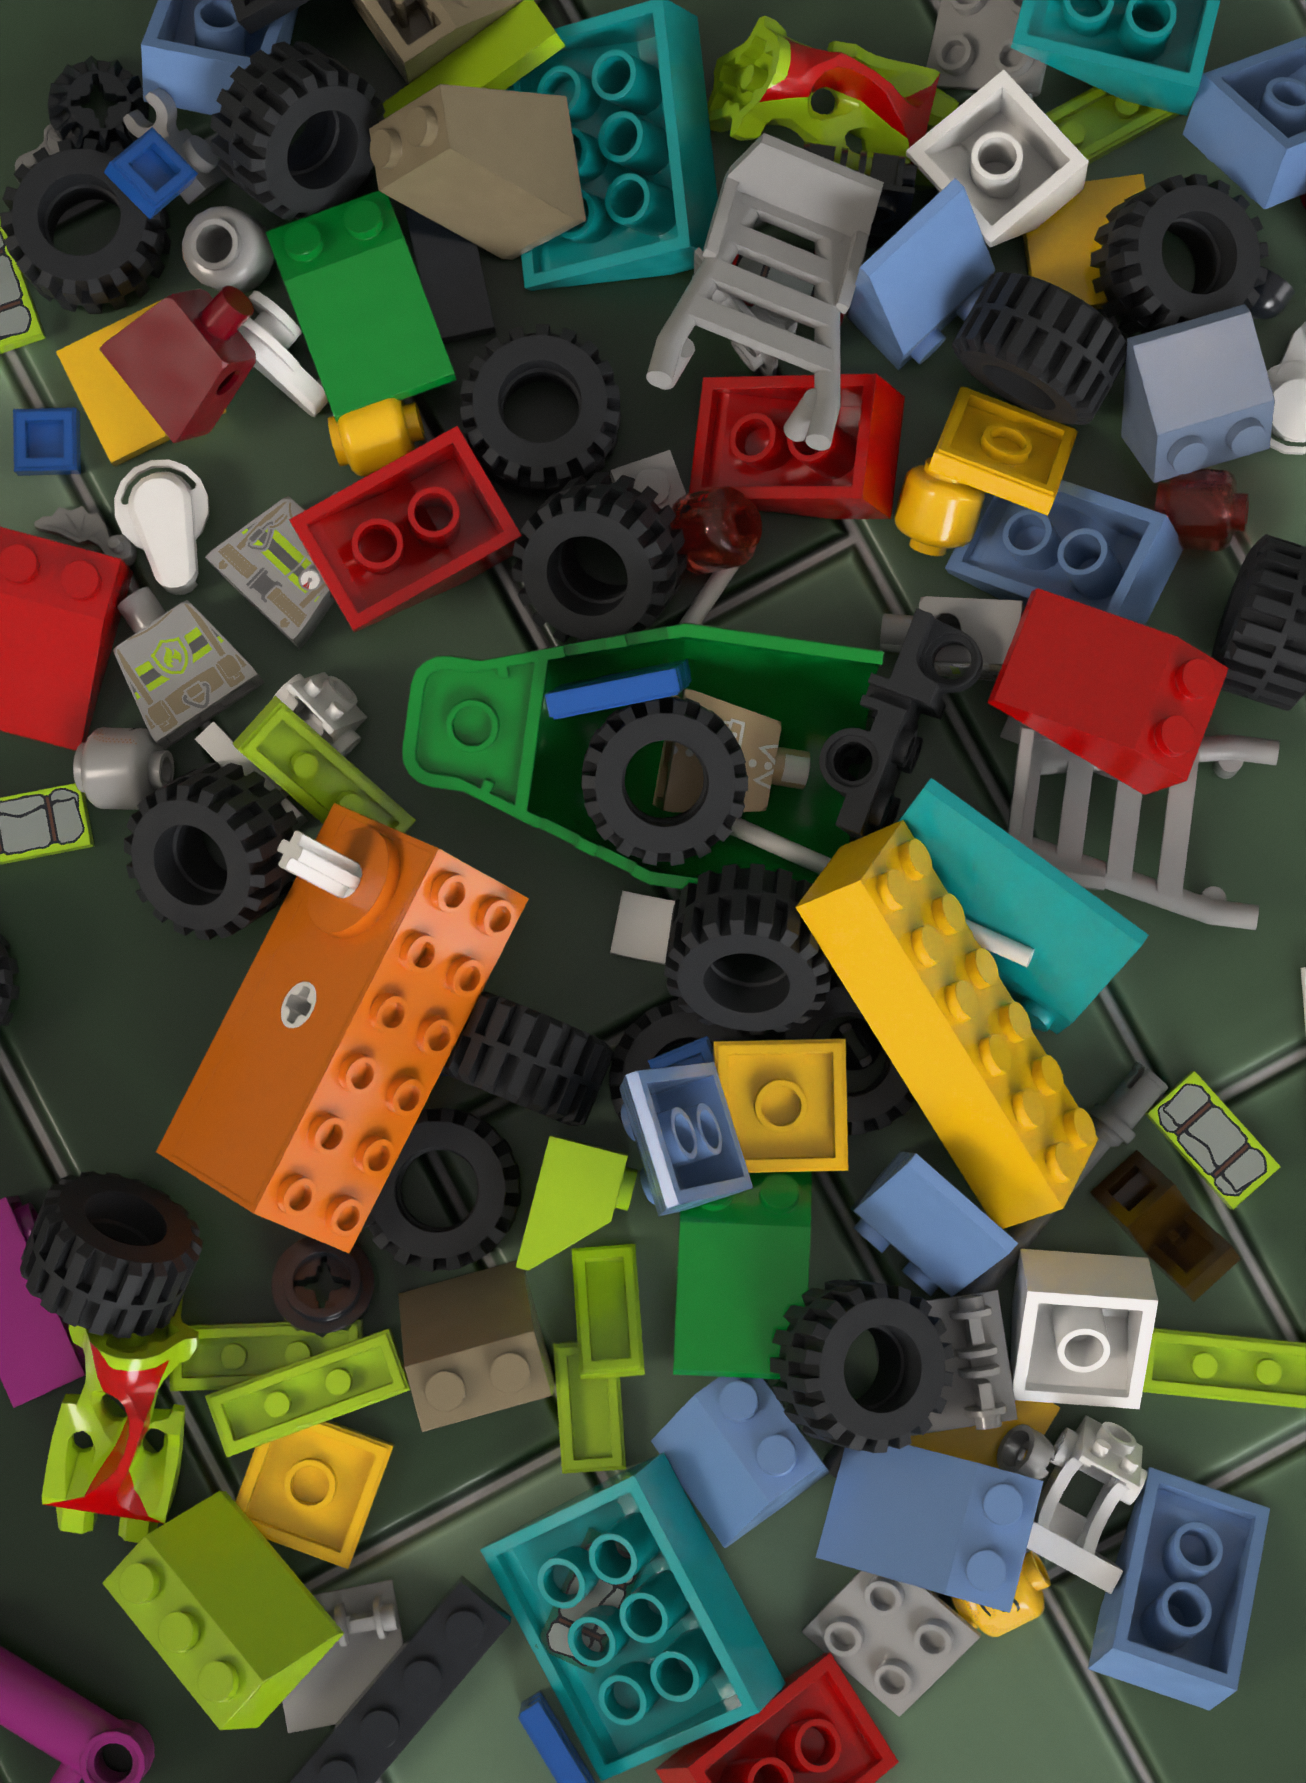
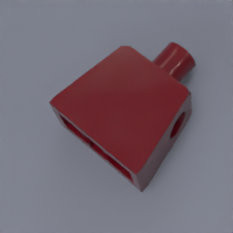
[99,285,256,443]

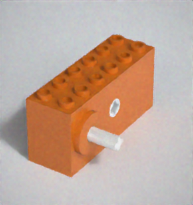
[156,803,529,1254]

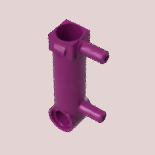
[0,1645,155,1783]

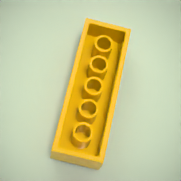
[795,820,1098,1229]

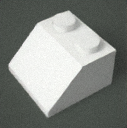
[906,70,1089,247]
[1010,1249,1158,1409]

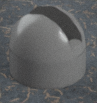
[997,1424,1055,1480]

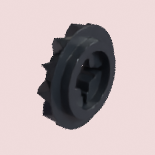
[47,55,149,151]
[271,1237,376,1338]

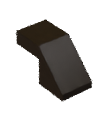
[1090,1150,1241,1302]

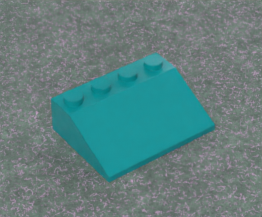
[506,0,718,291]
[1011,0,1220,116]
[896,778,1149,1034]
[480,1452,786,1781]

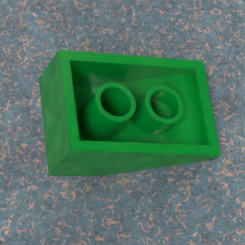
[266,191,457,423]
[673,1171,812,1379]

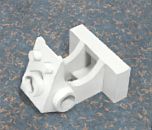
[195,672,368,832]
[1027,1415,1148,1594]

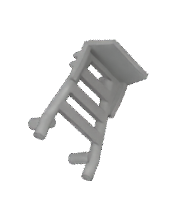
[646,133,884,451]
[1007,724,1280,930]

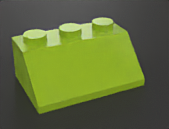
[516,1135,638,1271]
[102,1491,344,1730]

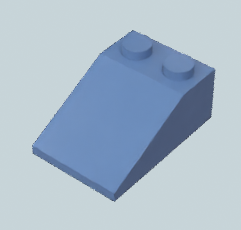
[141,0,299,115]
[1182,36,1306,209]
[847,178,995,371]
[945,480,1185,625]
[619,1062,753,1216]
[850,1151,1018,1297]
[815,1445,1044,1613]
[1088,1467,1270,1711]

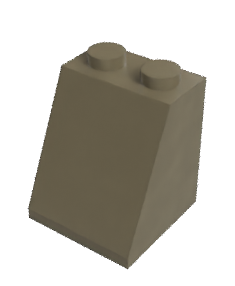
[369,84,586,260]
[398,1260,556,1432]

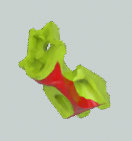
[707,16,959,191]
[42,1294,199,1543]

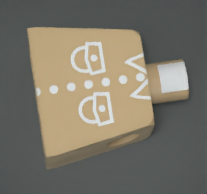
[653,688,810,812]

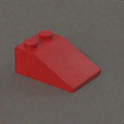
[688,373,905,519]
[289,426,522,633]
[0,527,133,751]
[987,588,1229,795]
[655,1653,899,1783]

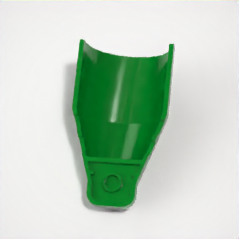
[402,622,884,889]

